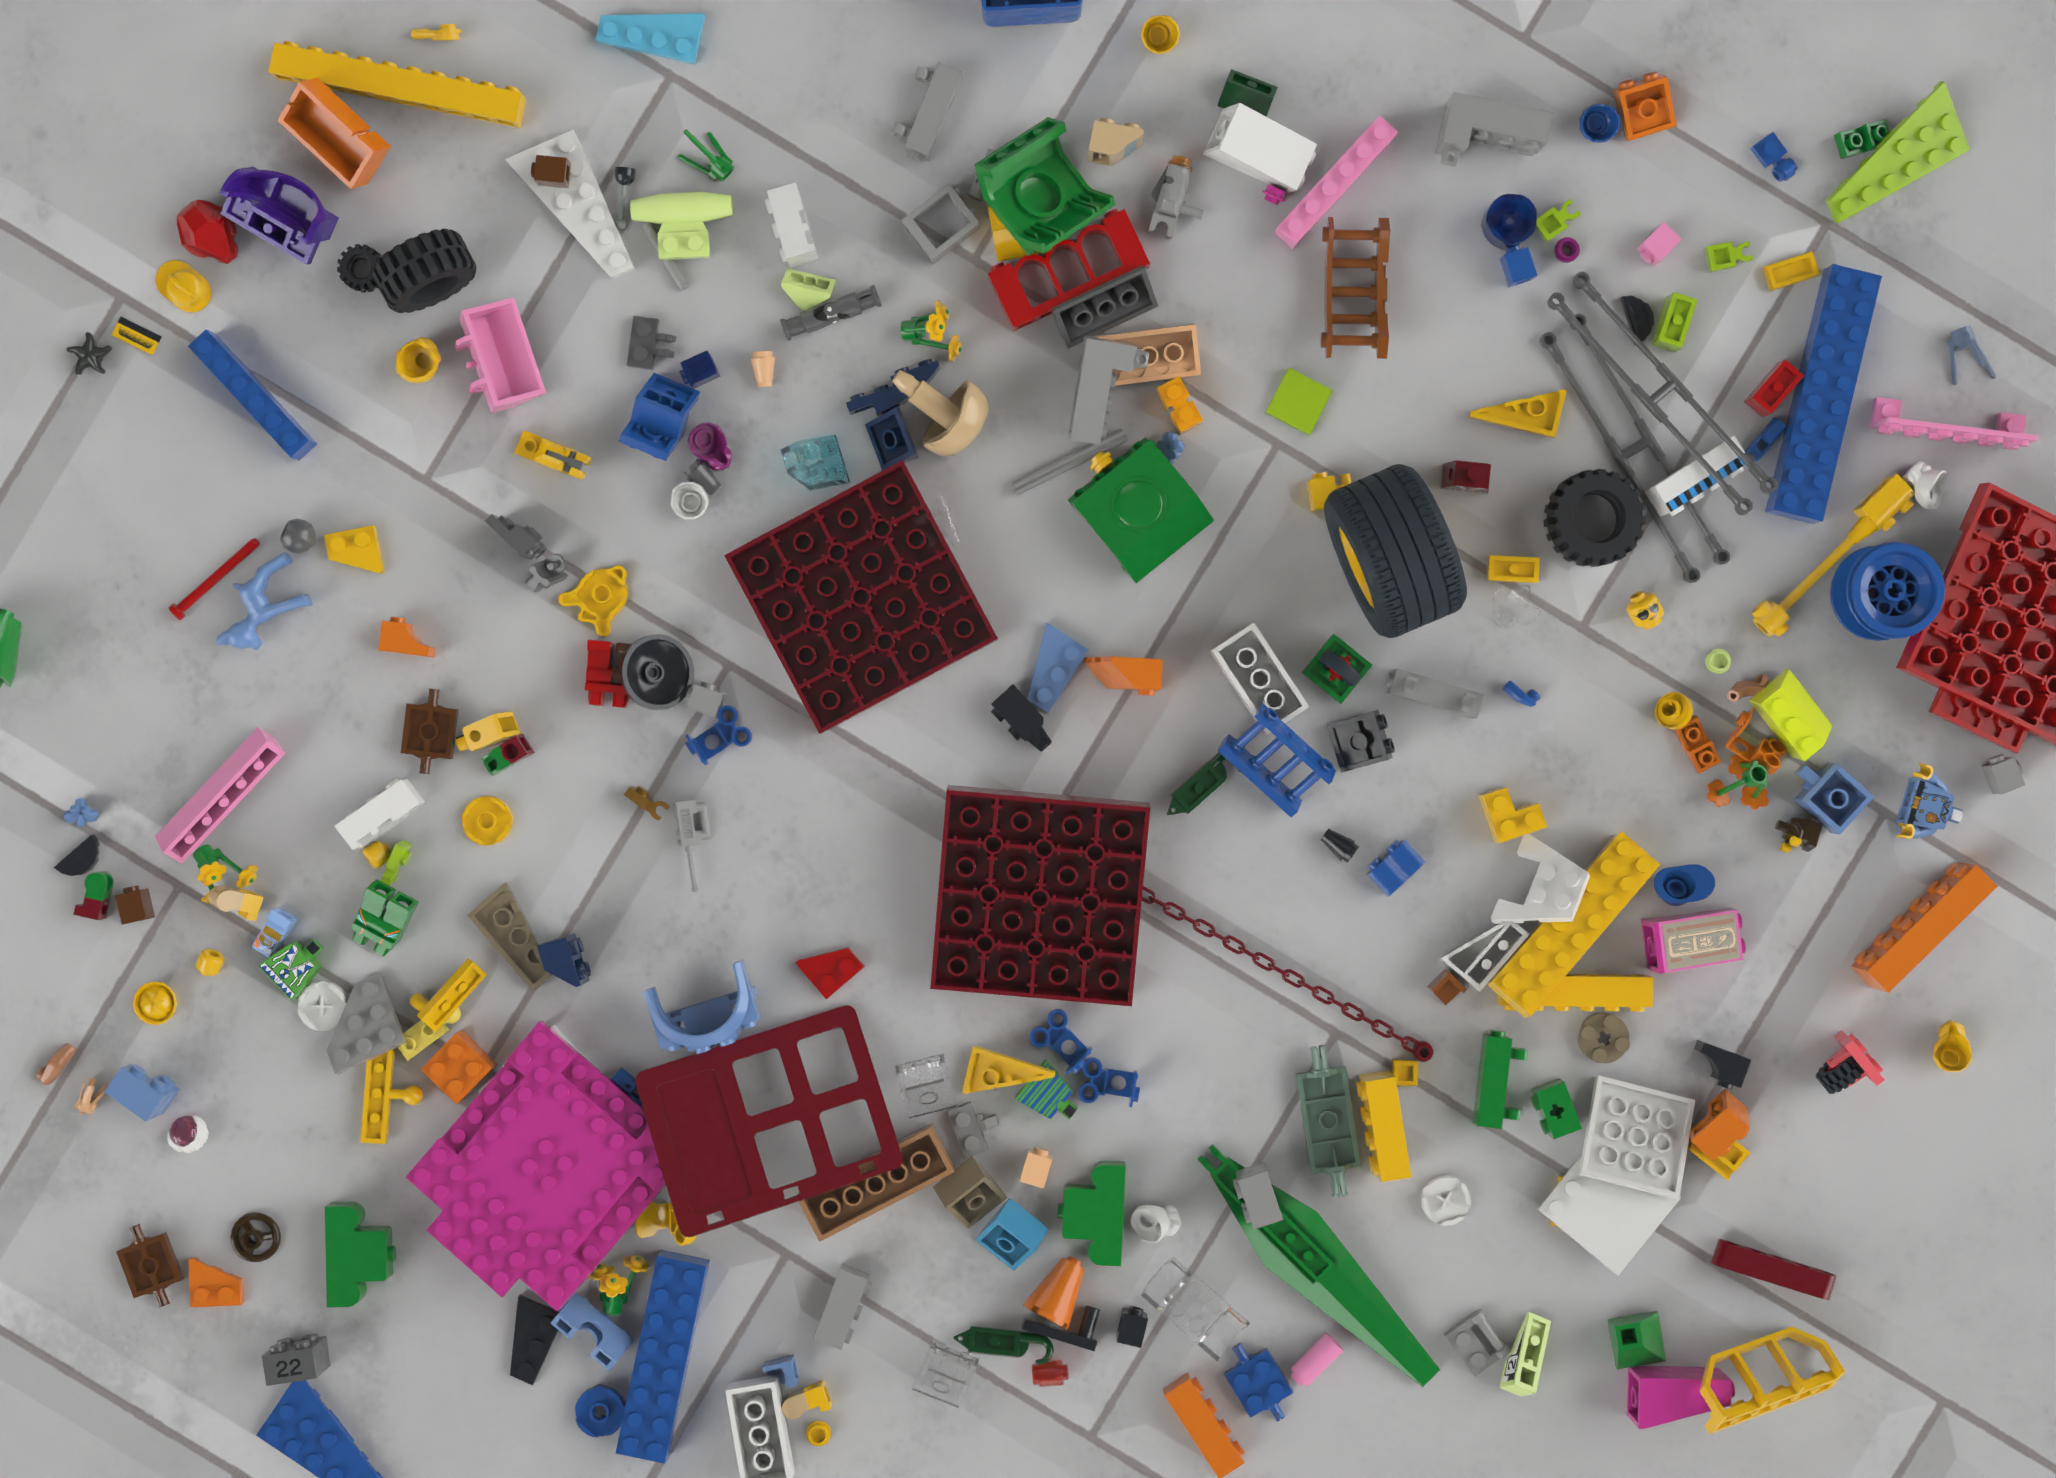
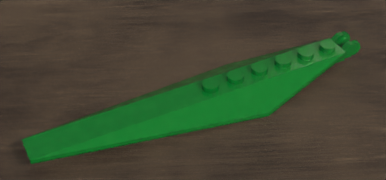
[1198,1144,1440,1387]

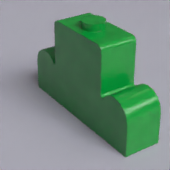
[1058,1161,1126,1266]
[325,1202,396,1308]

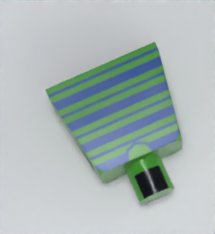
[1015,1059,1078,1120]

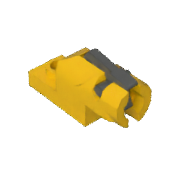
[514,430,591,480]

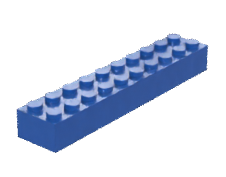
[1765,264,1882,524]

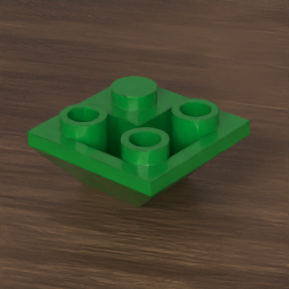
[1608,1311,1666,1369]

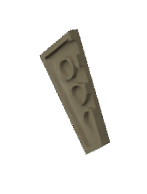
[467,882,552,991]

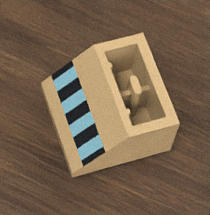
[1087,118,1144,166]

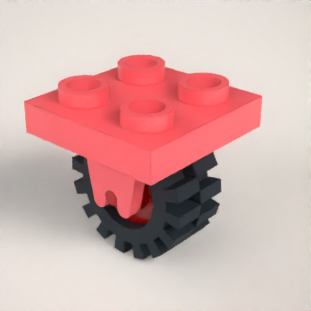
[1815,1030,1885,1094]

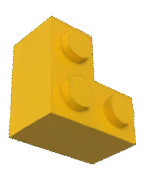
[1478,787,1547,843]

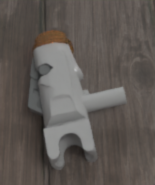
[1148,155,1204,239]

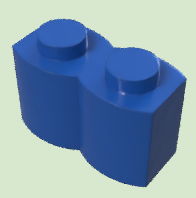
[1366,840,1425,896]

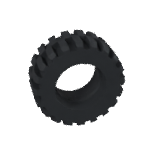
[373,229,476,313]
[1543,469,1646,567]

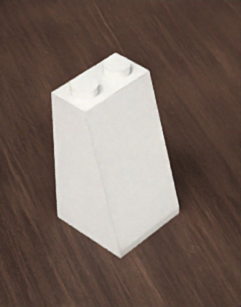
[1203,103,1317,193]

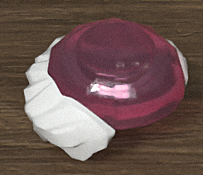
[167,1115,209,1153]

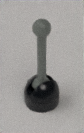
[615,167,635,229]

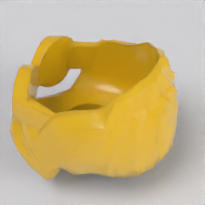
[395,337,441,383]

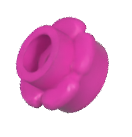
[1262,184,1286,205]

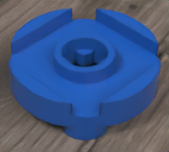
[575,1384,626,1437]

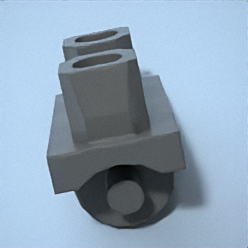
[525,553,568,593]

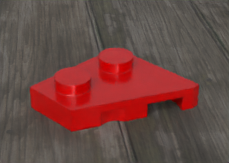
[795,947,865,999]

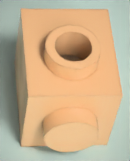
[1020,1147,1052,1189]

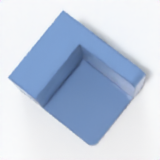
[762,1355,800,1388]

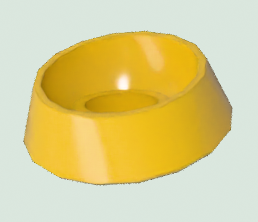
[133,981,177,1025]

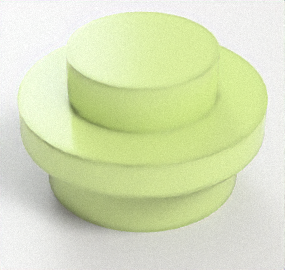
[1705,649,1731,674]

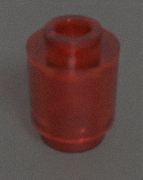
[1032,1360,1069,1387]

